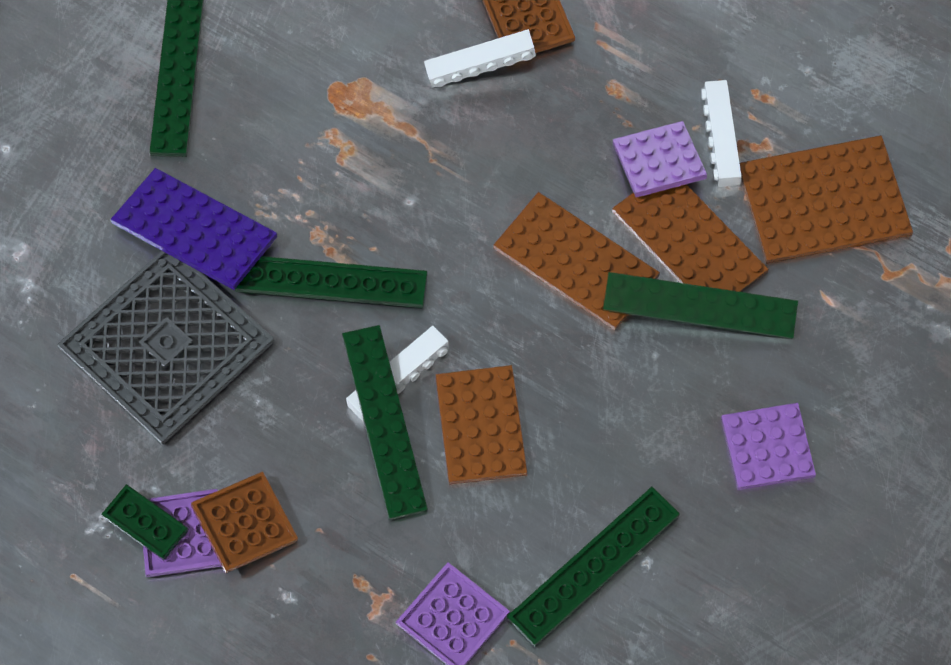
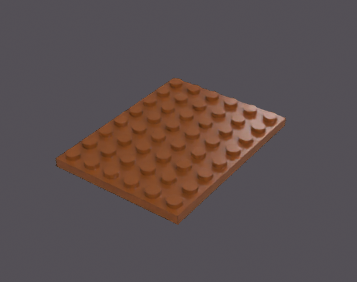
[740,135,913,264]

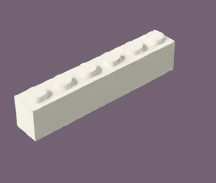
[424,29,536,88]
[701,80,741,187]
[346,326,449,421]

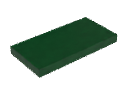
[101,484,189,561]

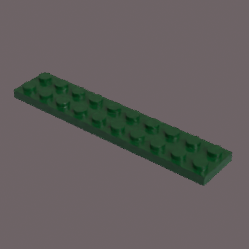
[149,0,204,157]
[235,256,427,308]
[603,272,798,339]
[342,325,428,520]
[507,486,680,647]

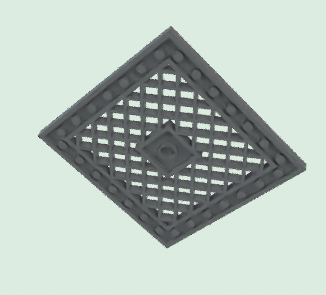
[57,251,275,445]

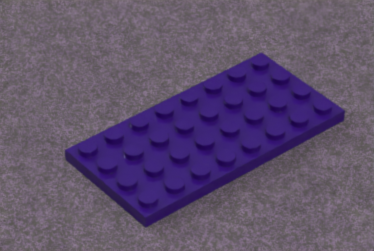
[111,168,277,290]

